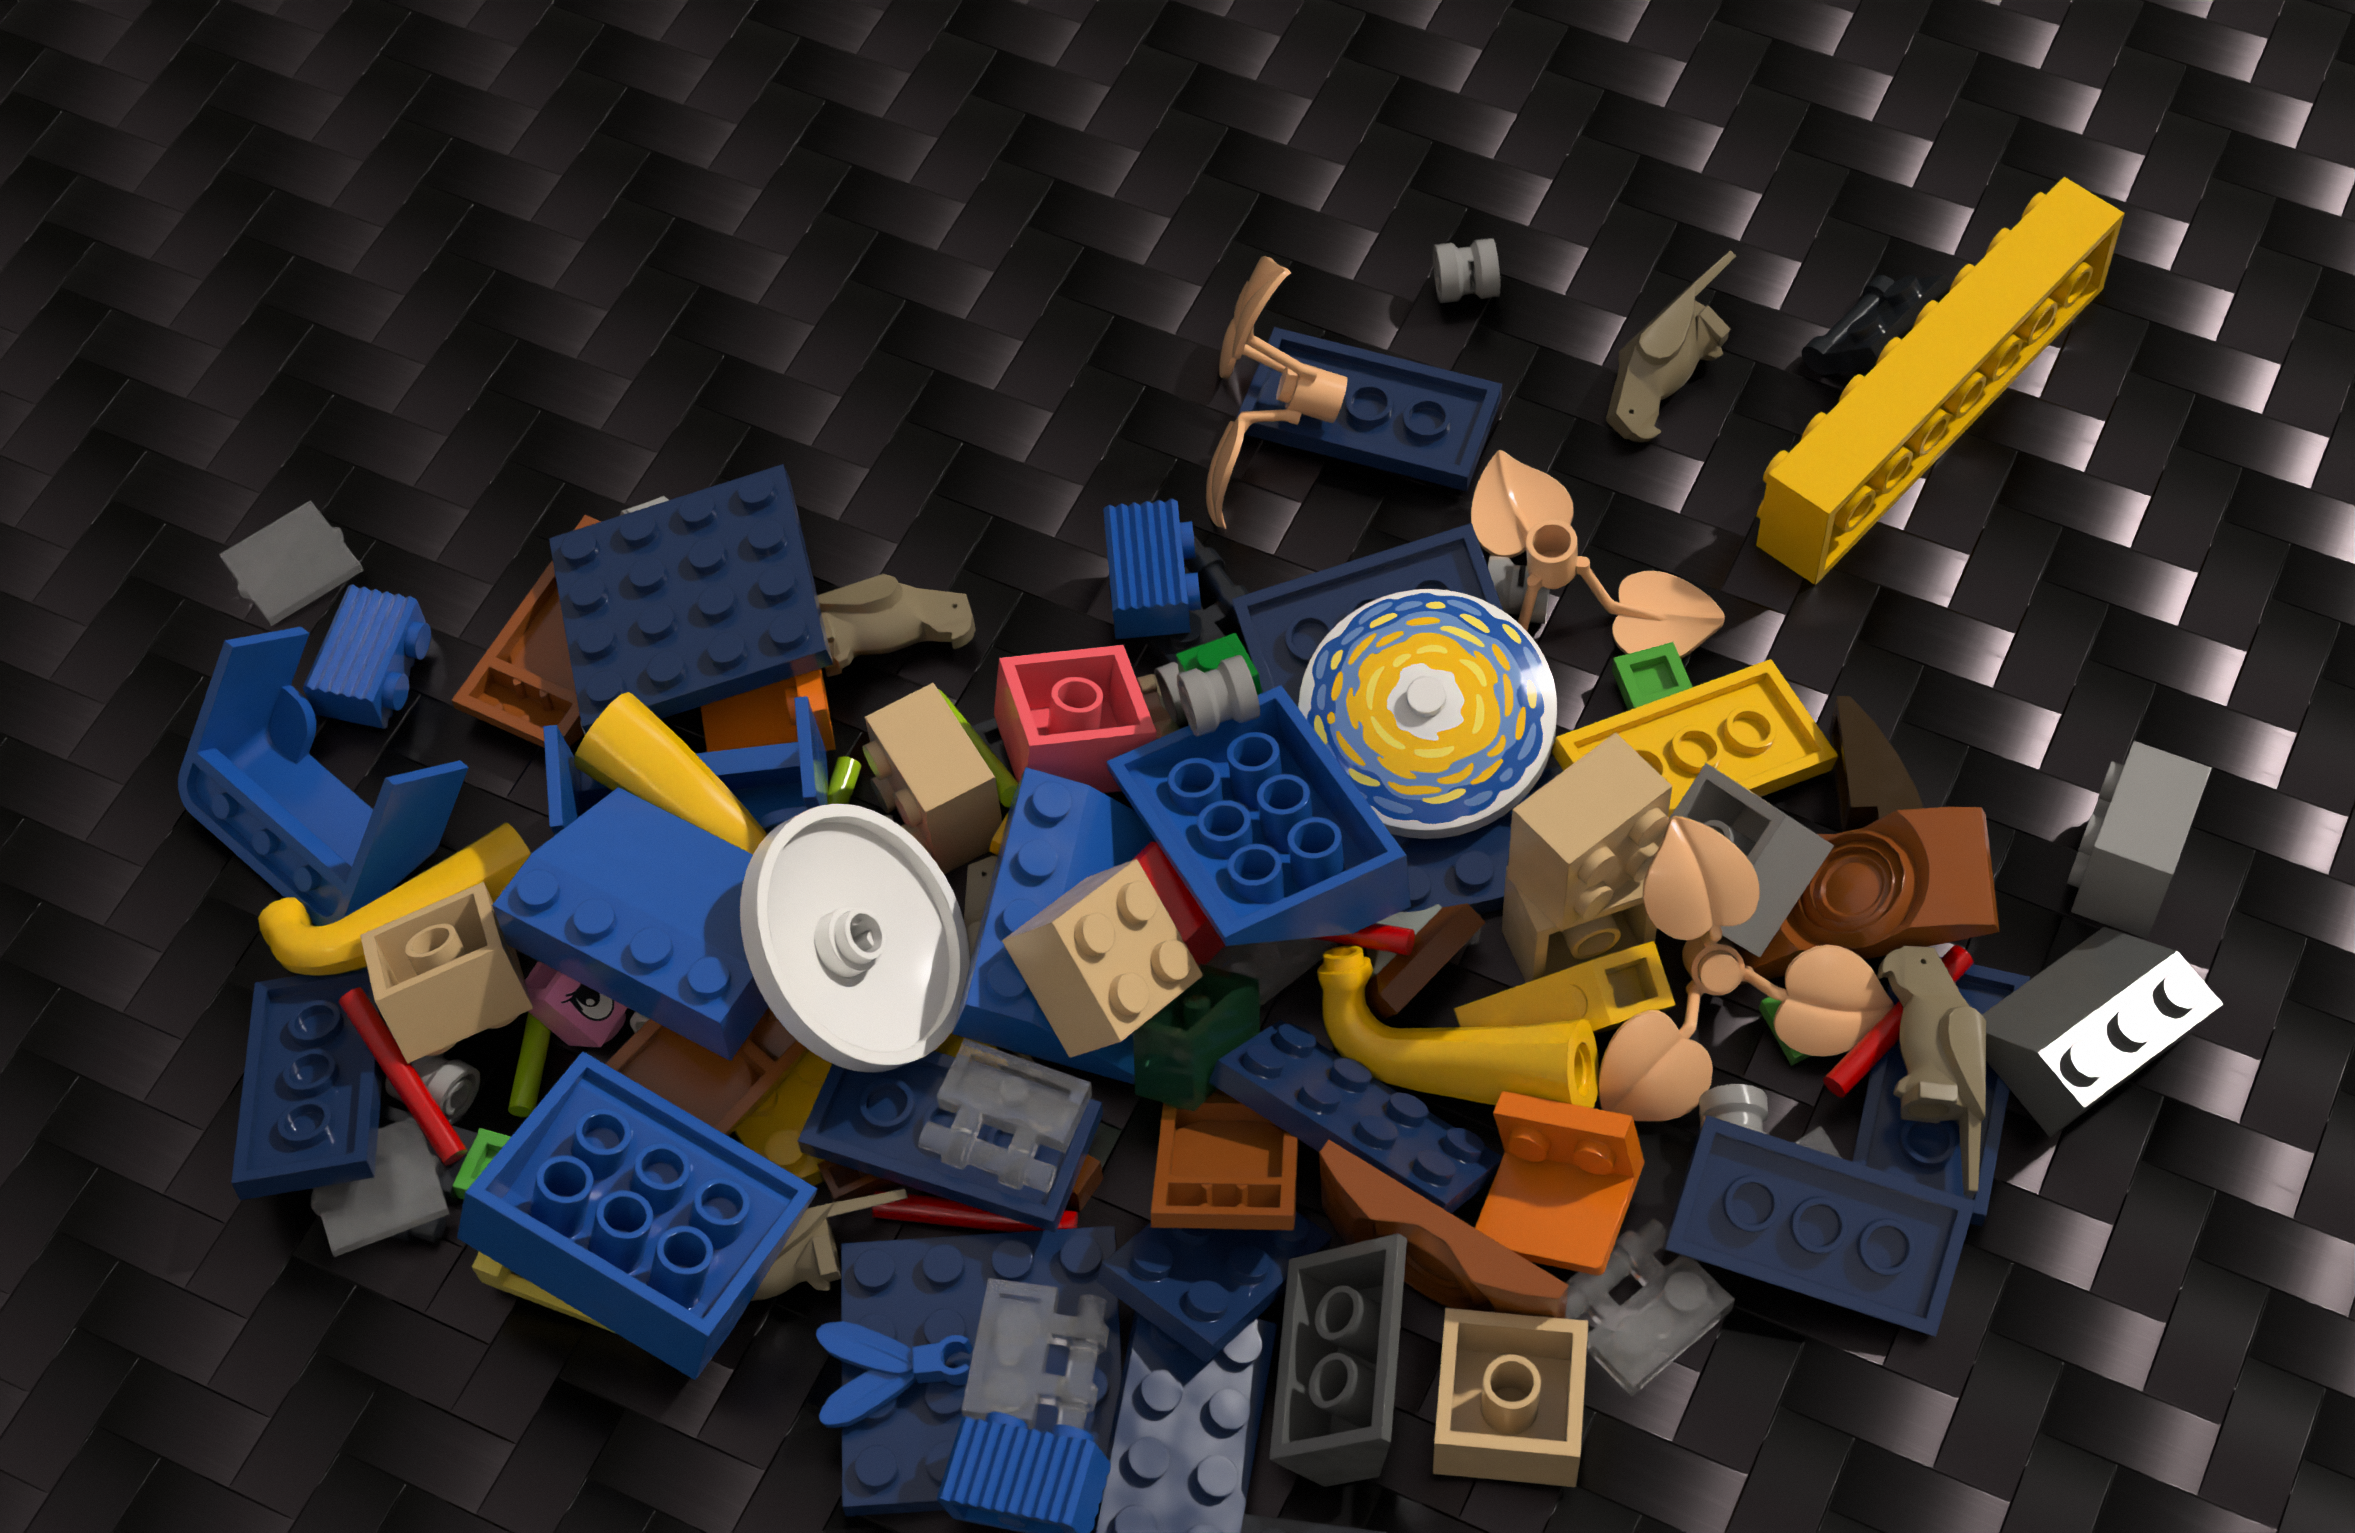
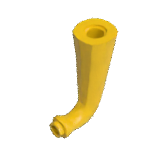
[574,692,768,854]
[258,823,531,976]
[1317,946,1599,1108]

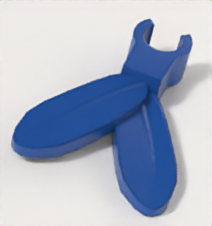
[816,1321,975,1428]

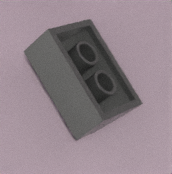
[1982,927,2223,1138]
[1269,1233,1407,1487]

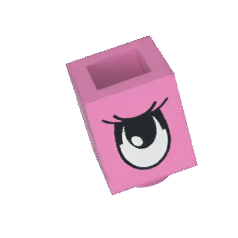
[525,961,628,1047]

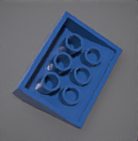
[1106,685,1411,946]
[952,767,1166,1088]
[492,787,769,1061]
[457,1051,817,1380]

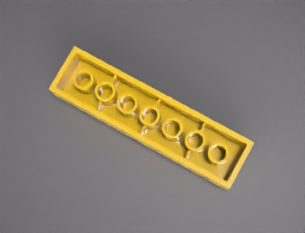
[1756,177,2124,585]

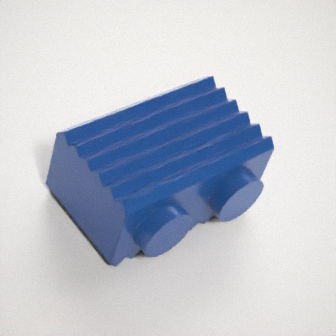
[1103,499,1201,640]
[303,584,431,729]
[937,1412,1111,1533]

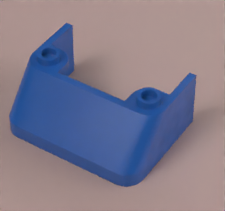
[178,627,469,926]
[543,696,828,835]

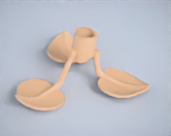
[1206,256,1347,529]
[1471,450,1725,659]
[1598,816,1894,1122]

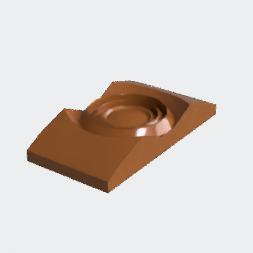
[451,515,601,748]
[1732,807,1999,985]
[606,1007,810,1136]
[1151,1068,1299,1230]
[1319,1140,1569,1319]

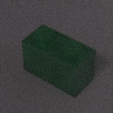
[1133,964,1260,1111]

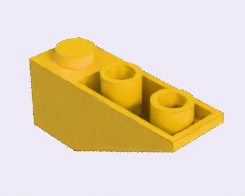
[1453,941,1676,1035]

